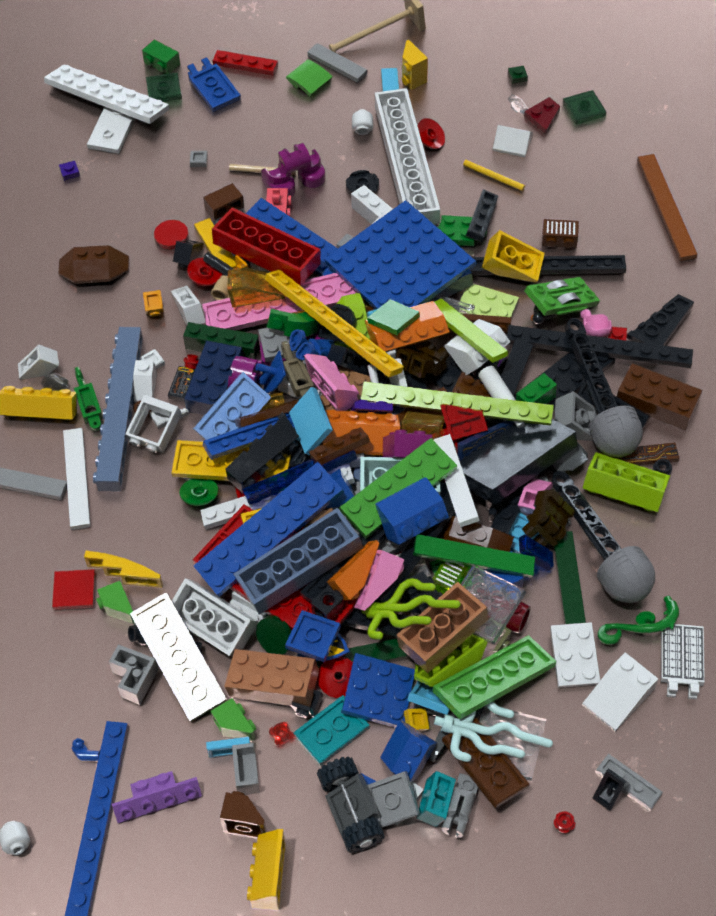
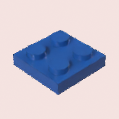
[285,610,341,662]

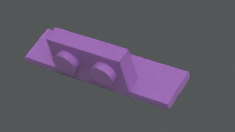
[112,771,202,823]

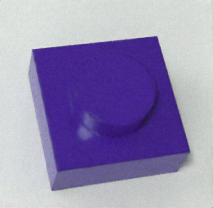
[59,160,80,181]

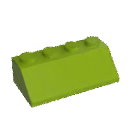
[582,452,670,512]

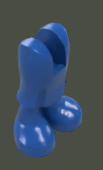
[289,329,335,360]

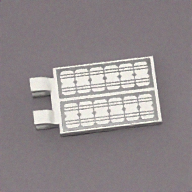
[661,624,705,700]

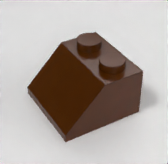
[220,791,267,839]

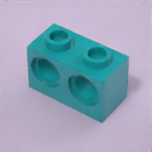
[416,771,456,827]

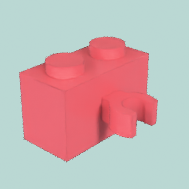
[266,188,292,217]

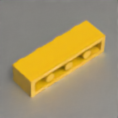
[0,386,77,419]

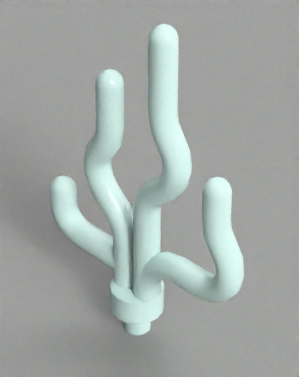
[434,701,553,762]

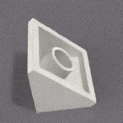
[493,125,533,157]

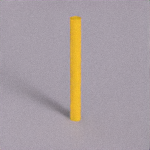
[463,160,525,192]

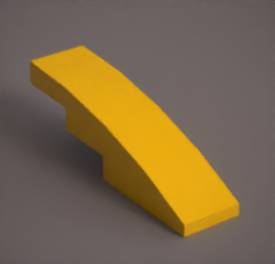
[84,550,163,588]

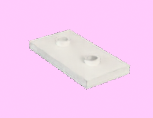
[87,107,135,154]

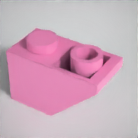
[518,478,553,516]

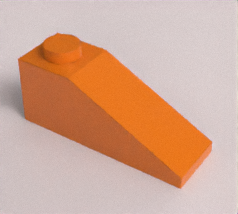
[327,540,379,601]

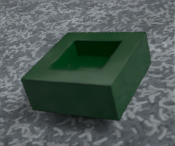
[508,65,528,84]

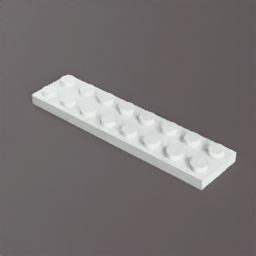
[44,65,169,124]

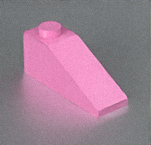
[354,550,404,611]

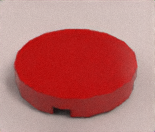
[154,220,189,250]

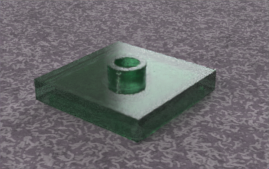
[146,73,182,102]
[563,90,607,124]

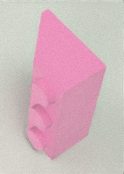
[304,354,359,411]

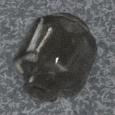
[41,372,71,391]

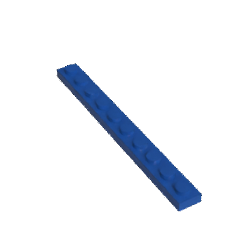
[65,721,129,916]

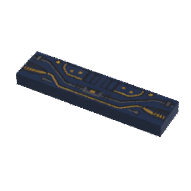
[457,420,515,461]

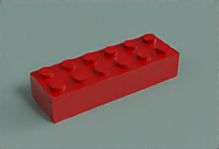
[212,208,321,286]

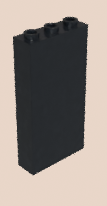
[460,419,578,505]

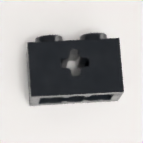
[327,344,370,375]

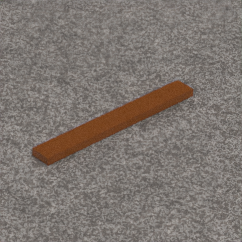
[637,154,698,261]

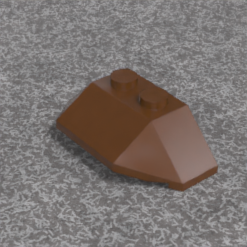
[58,245,129,283]
[437,516,514,552]

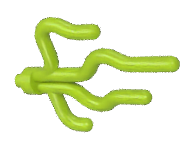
[361,578,461,640]

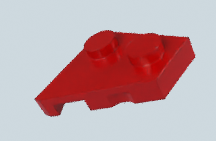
[440,404,488,440]

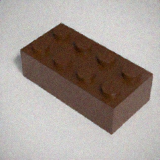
[617,363,703,431]

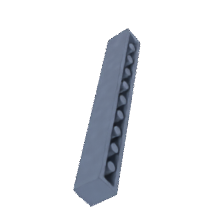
[93,327,143,492]

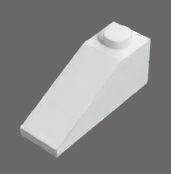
[171,286,205,325]

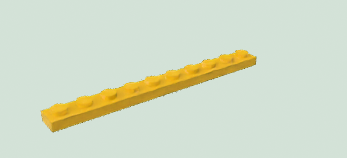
[265,270,404,377]

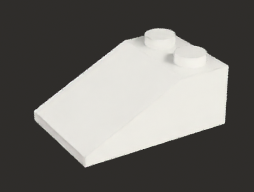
[582,653,658,732]

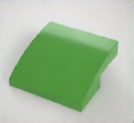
[286,59,333,97]

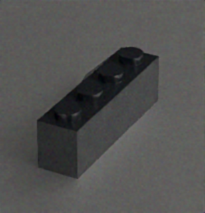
[225,412,300,493]

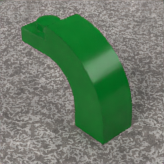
[267,305,327,337]

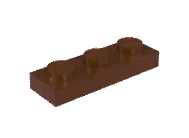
[309,427,370,465]

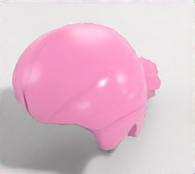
[580,309,612,338]

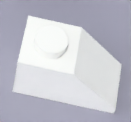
[18,345,59,380]
[133,360,157,403]

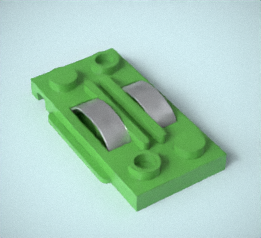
[524,277,600,316]

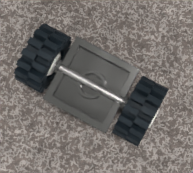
[317,757,385,853]

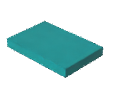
[293,695,370,766]

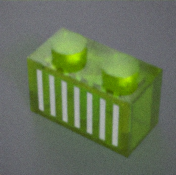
[432,561,473,594]

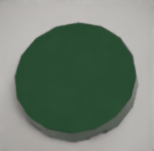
[256,615,291,655]

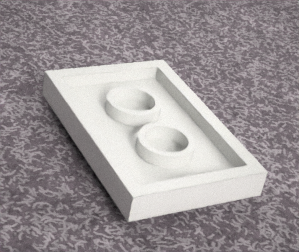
[550,622,600,688]

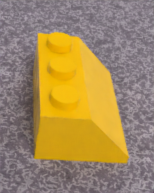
[247,829,286,910]

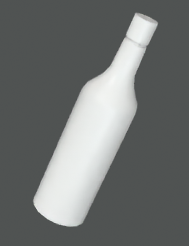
[478,366,525,428]

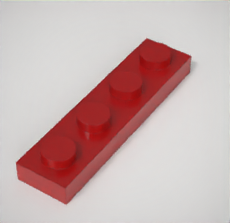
[212,50,278,76]

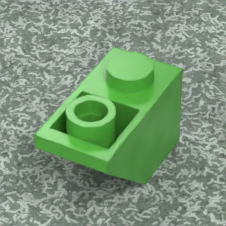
[211,698,257,741]

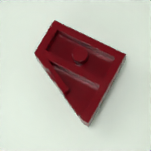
[524,97,560,134]

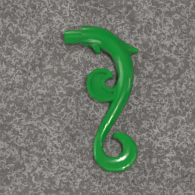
[597,596,679,645]

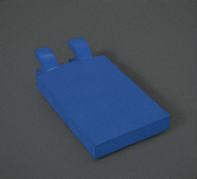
[187,57,241,112]

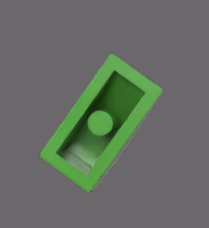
[96,581,135,624]

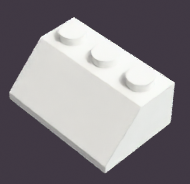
[444,319,510,375]

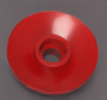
[417,118,445,149]
[187,257,222,286]
[317,657,352,698]

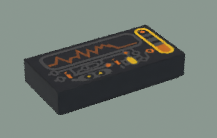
[168,366,195,402]

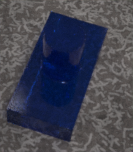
[519,534,554,571]

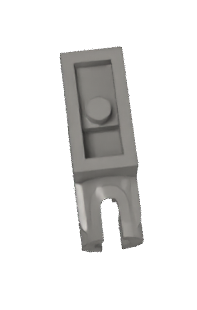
[442,773,479,838]

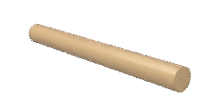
[229,164,296,176]

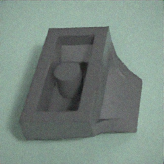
[549,442,589,472]

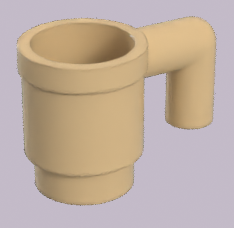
[211,275,244,301]

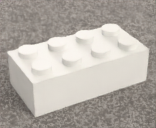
[172,578,258,657]

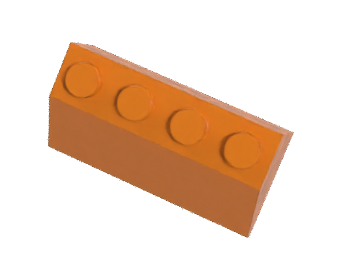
[365,301,449,352]
[321,410,400,456]

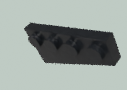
[627,294,694,346]

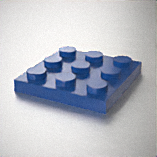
[341,653,415,728]

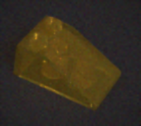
[227,267,285,308]

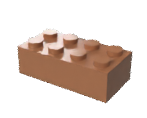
[396,582,489,673]
[224,649,319,707]

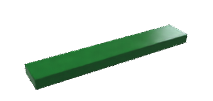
[413,534,535,578]

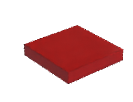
[52,569,95,610]

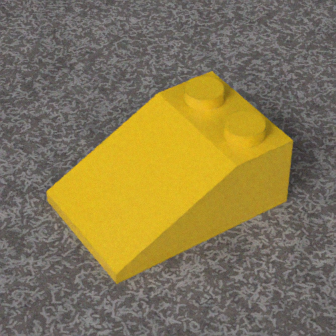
[482,230,545,283]

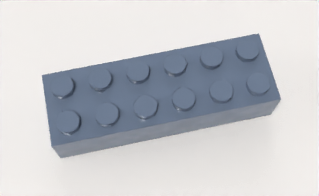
[234,508,363,615]

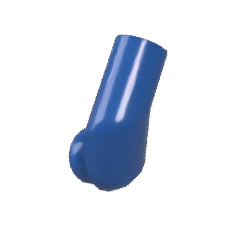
[72,738,100,761]

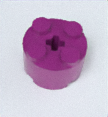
[228,356,263,388]

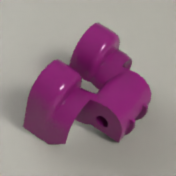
[261,143,326,197]

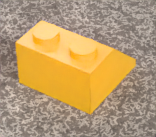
[402,40,428,90]

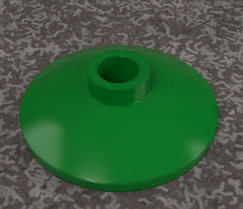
[179,478,218,506]

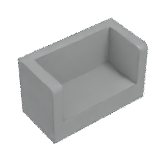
[232,743,260,795]

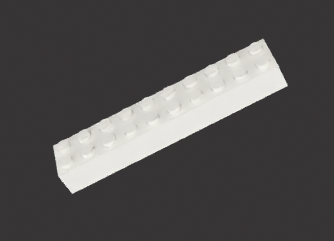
[375,88,440,224]

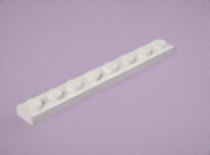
[200,463,355,530]

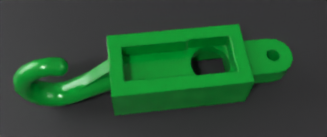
[74,367,103,431]

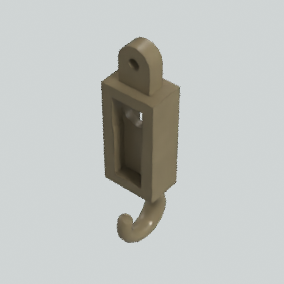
[281,341,314,398]

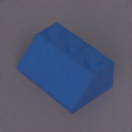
[375,477,449,545]

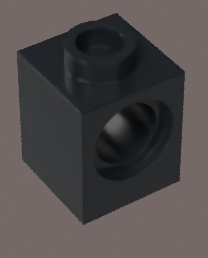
[311,586,344,620]

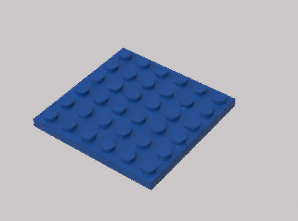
[324,200,476,309]

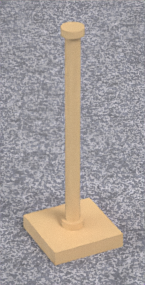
[329,0,426,53]

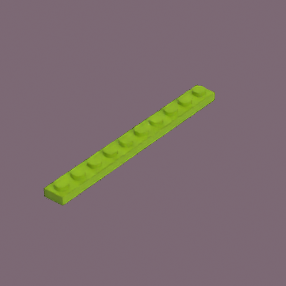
[361,381,554,426]

